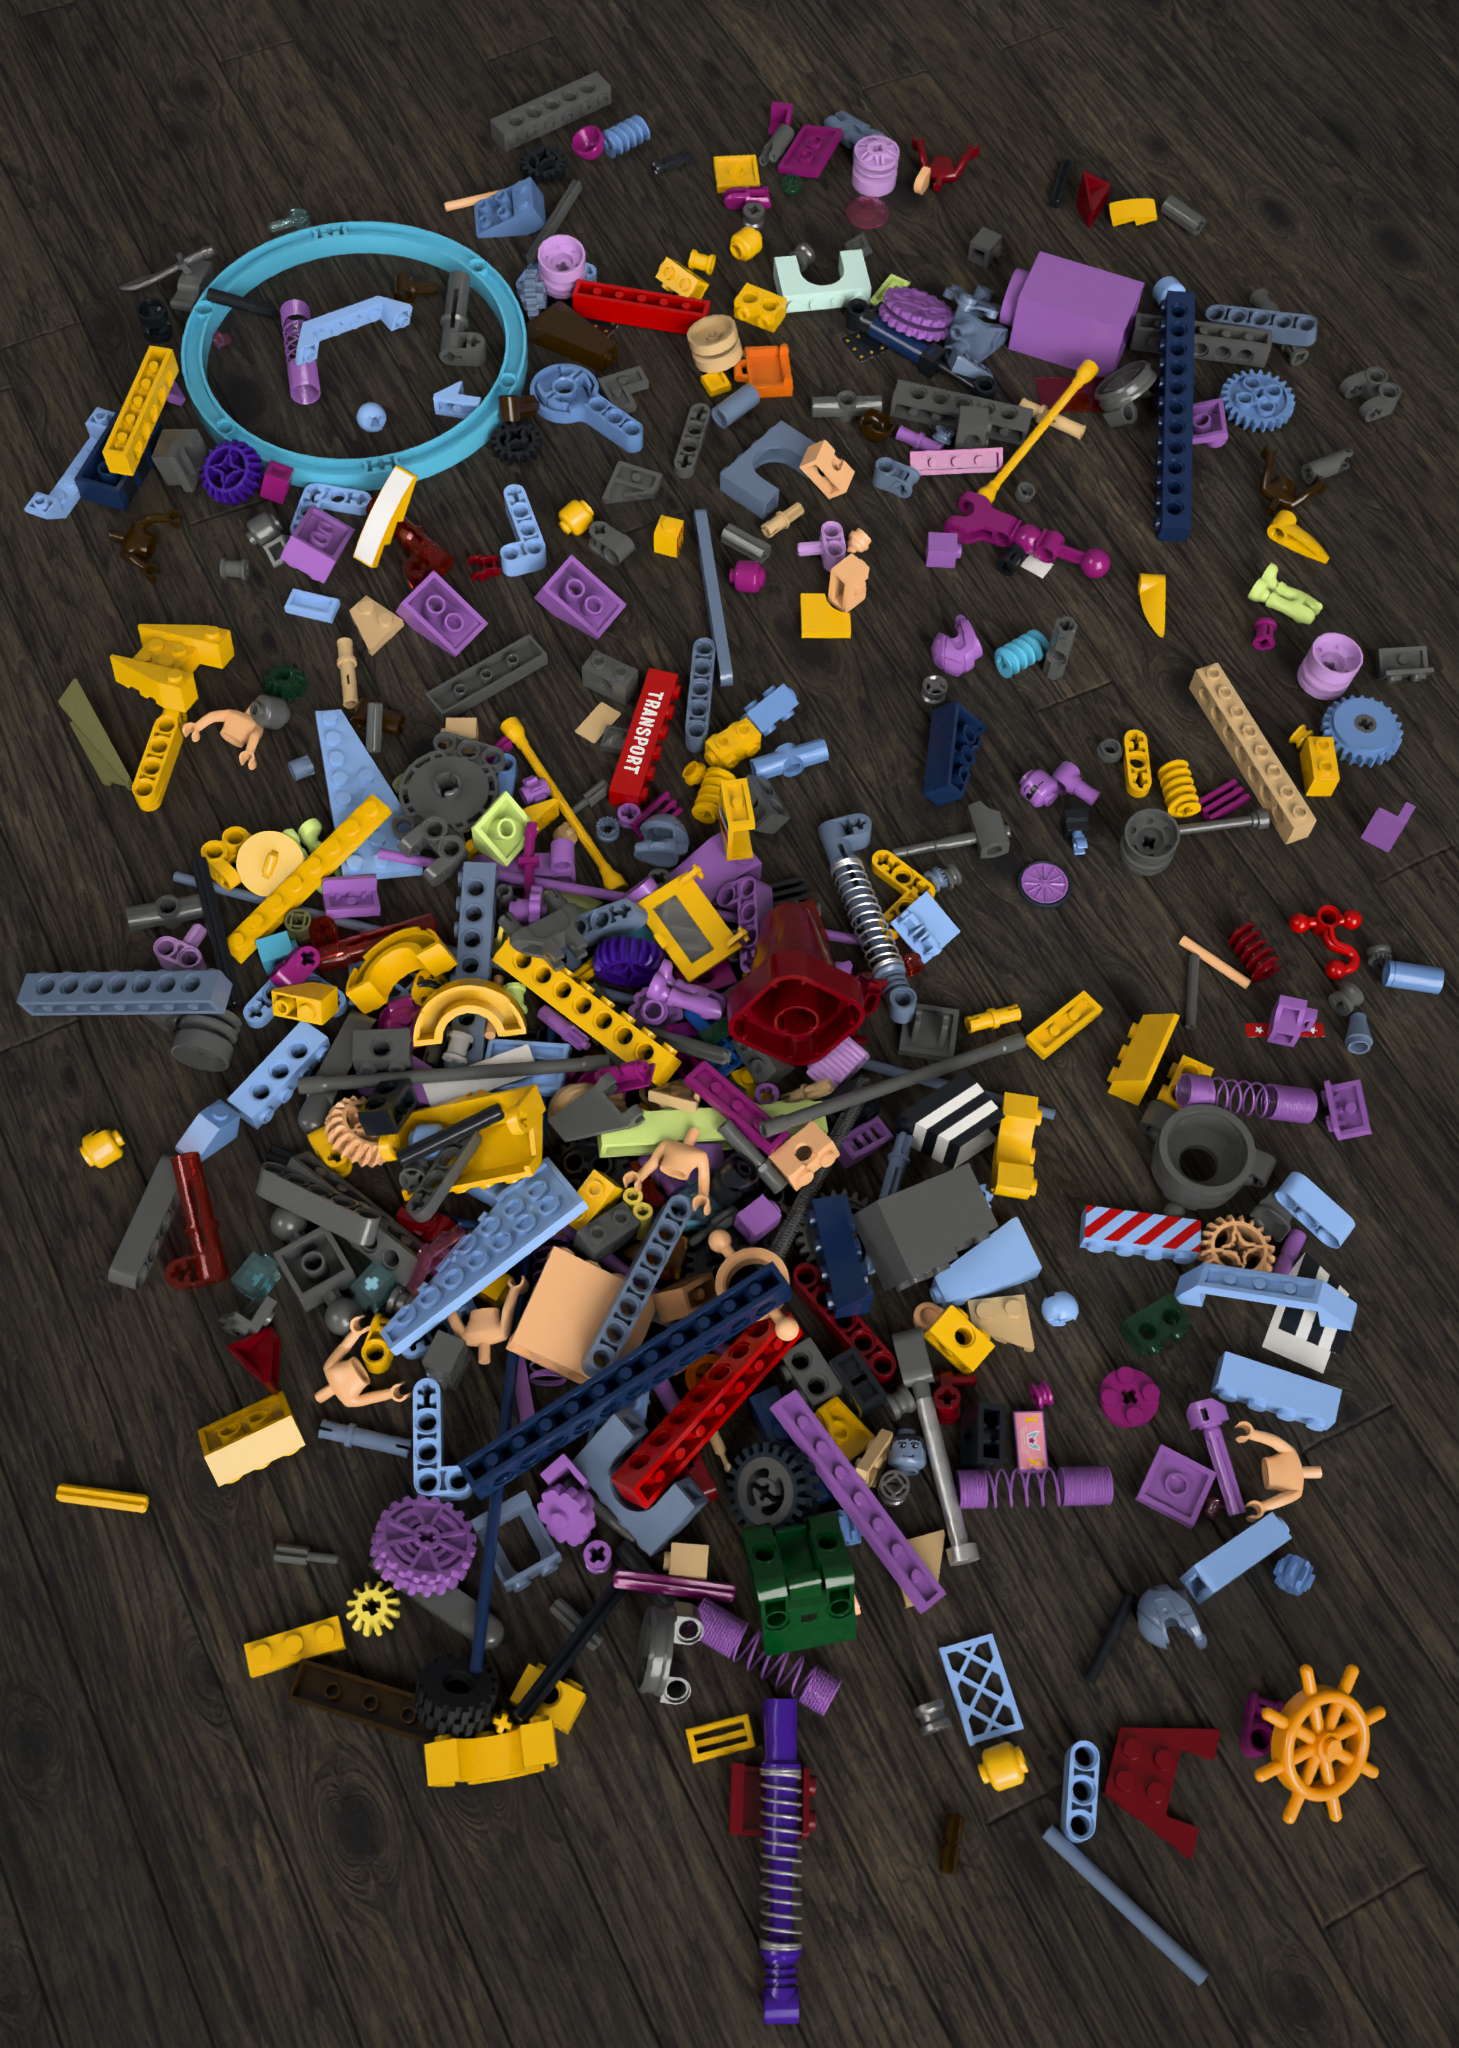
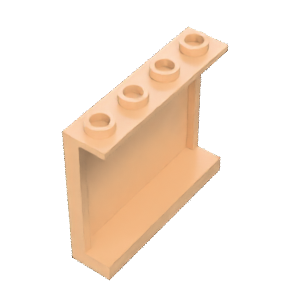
[505,1246,656,1385]

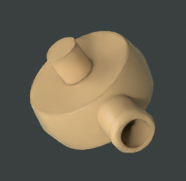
[553,822,577,844]

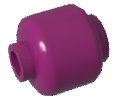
[729,560,766,593]

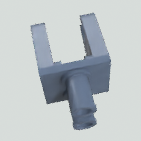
[944,308,1009,362]

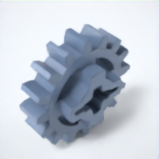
[520,269,547,320]

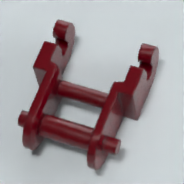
[467,554,502,582]

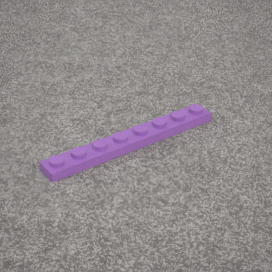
[770,1389,947,1615]

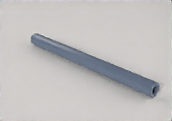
[1042,1825,1209,1986]

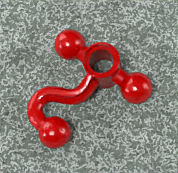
[1289,905,1362,981]

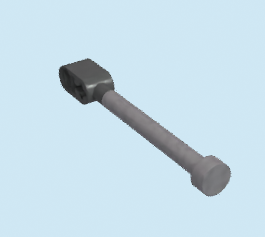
[892,1326,980,1566]

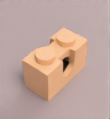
[799,439,855,499]
[828,553,869,613]
[768,1120,840,1191]

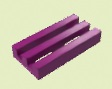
[1197,779,1251,821]
[629,790,683,841]

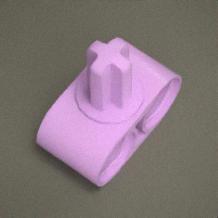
[797,521,846,572]
[153,924,207,971]

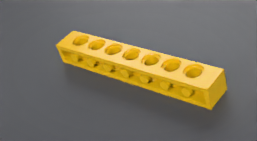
[492,937,682,1086]

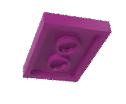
[777,124,843,178]

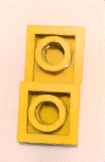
[1109,198,1158,227]

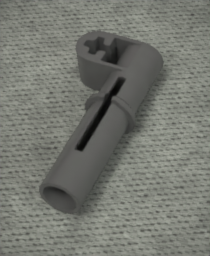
[439,270,487,367]

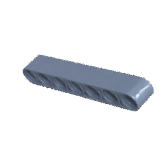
[581,1195,693,1377]

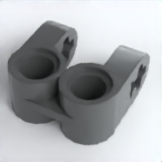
[1339,367,1401,422]
[398,815,469,887]

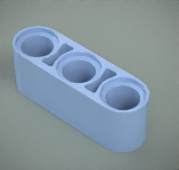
[1275,1172,1355,1249]
[1060,1740,1100,1843]

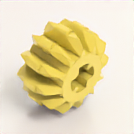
[346,1581,401,1637]

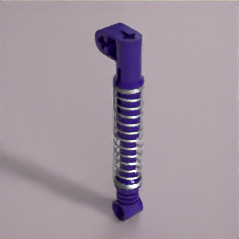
[759,1699,803,2024]

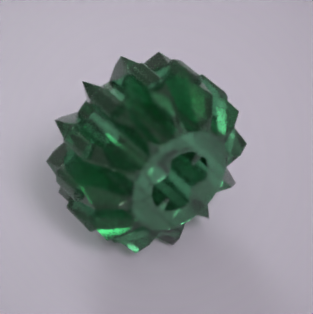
[263,661,307,703]

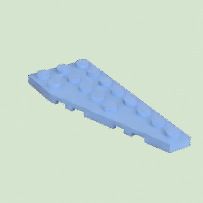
[315,709,423,879]

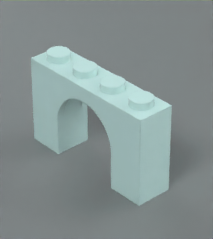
[773,249,871,313]

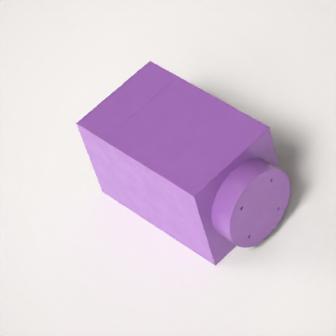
[999,251,1145,379]

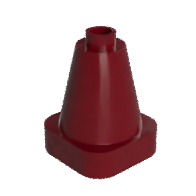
[727,902,865,1066]

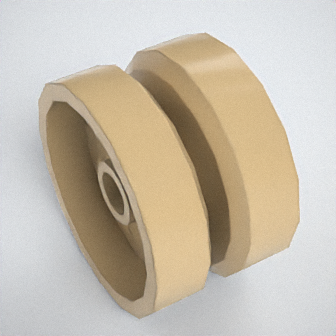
[687,314,743,373]

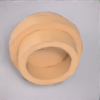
[847,528,872,553]

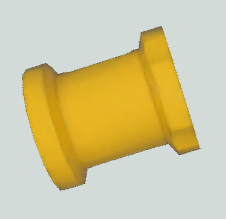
[688,249,716,275]

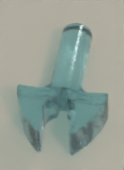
[268,208,311,232]

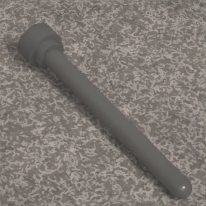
[1178,808,1270,835]

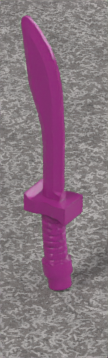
[518,822,540,927]

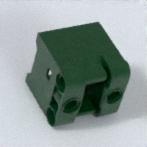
[741,1510,857,1657]

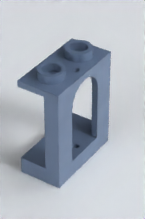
[471,1490,562,1593]

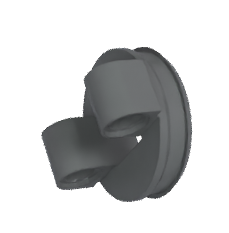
[1094,360,1161,428]
[636,1601,704,1705]

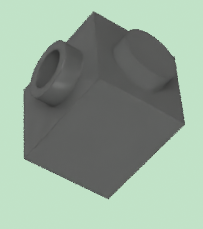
[967,227,1003,268]

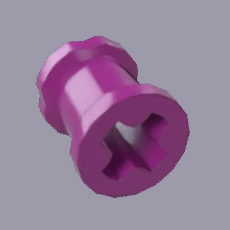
[1252,617,1277,651]

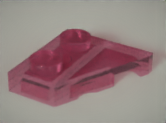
[407,1225,466,1296]

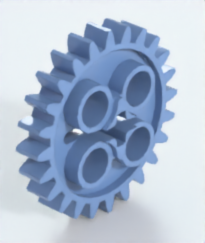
[1219,369,1296,433]

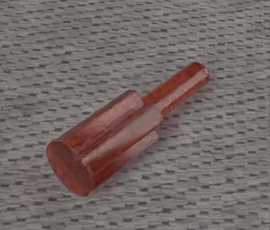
[630,1160,666,1213]

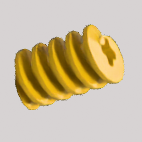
[1157,759,1201,818]
[692,766,737,824]

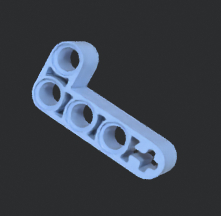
[500,484,547,577]
[413,1378,474,1502]

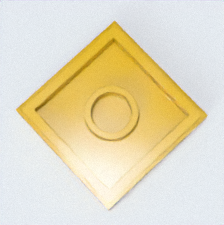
[713,155,760,193]

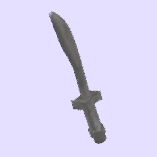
[119,245,217,291]

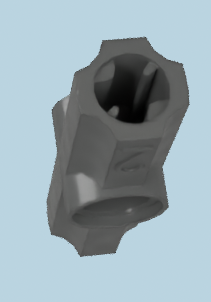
[811,390,882,422]
[1042,616,1078,680]
[126,894,204,931]

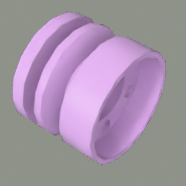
[852,135,899,197]
[538,234,586,299]
[1297,633,1363,700]

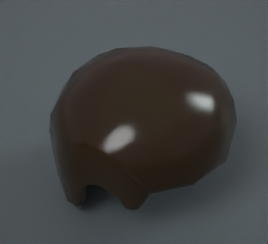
[858,408,895,443]

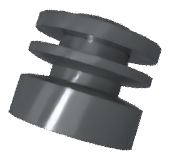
[1119,808,1180,876]
[171,1009,242,1072]

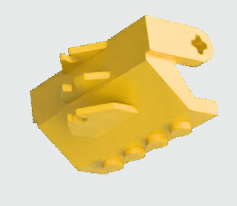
[378,1084,546,1201]

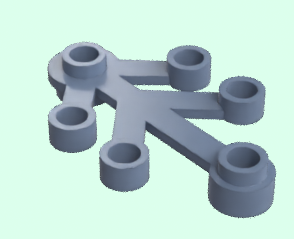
[943,284,1002,319]

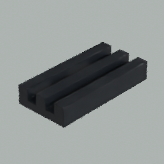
[768,876,810,909]

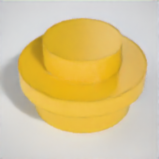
[682,761,706,786]

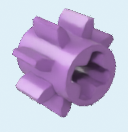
[519,775,551,806]

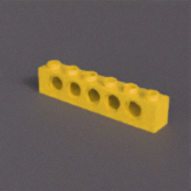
[102,346,179,476]

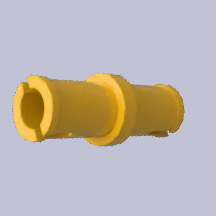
[964,1004,1021,1034]

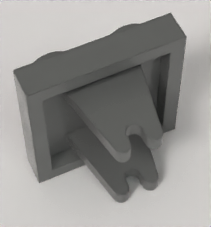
[898,1003,959,1061]

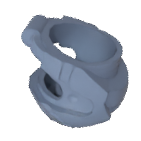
[634,813,689,867]
[1137,1584,1208,1649]

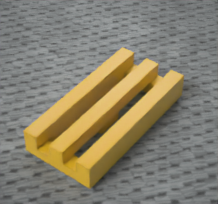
[685,1713,756,1764]

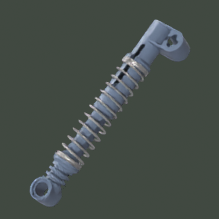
[817,813,917,1024]

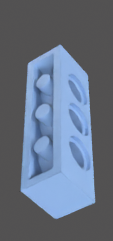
[227,1021,331,1130]

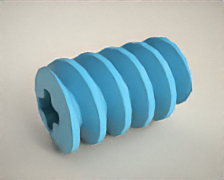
[994,629,1049,678]

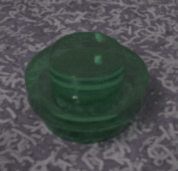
[781,174,803,195]

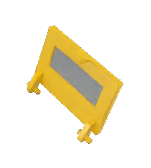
[637,864,751,983]

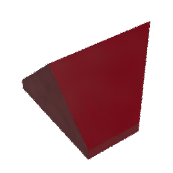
[1075,170,1111,228]
[226,1327,281,1395]

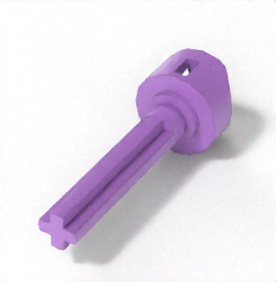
[1186,1398,1247,1516]

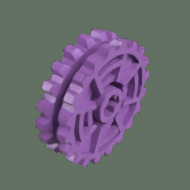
[879,286,955,342]
[370,1495,477,1597]

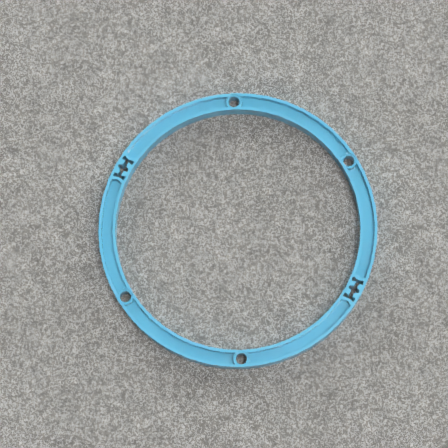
[181,221,528,491]

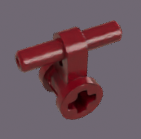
[929,1371,977,1425]

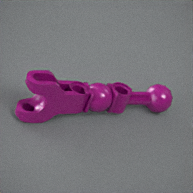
[943,491,1111,578]

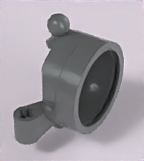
[1139,1100,1277,1218]

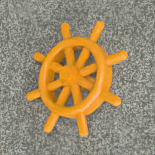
[1254,1664,1386,1824]

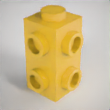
[656,257,709,299]
[704,717,762,770]

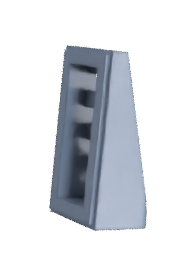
[947,346,994,379]

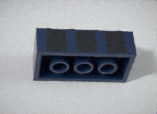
[74,410,163,511]

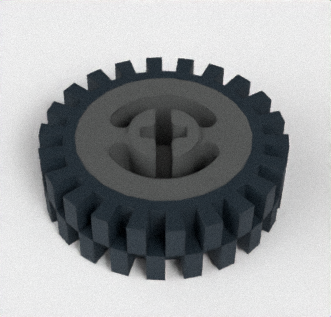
[726,1441,821,1535]

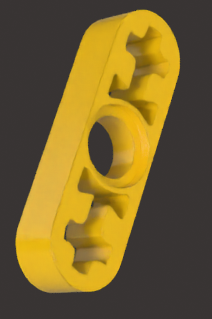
[1122,730,1152,798]

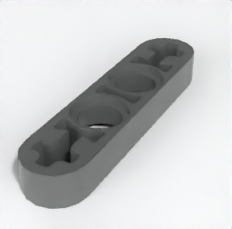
[674,403,711,479]
[406,1132,482,1223]

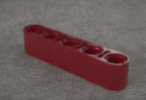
[792,1262,896,1385]

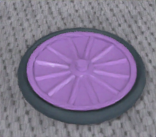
[1017,860,1072,909]

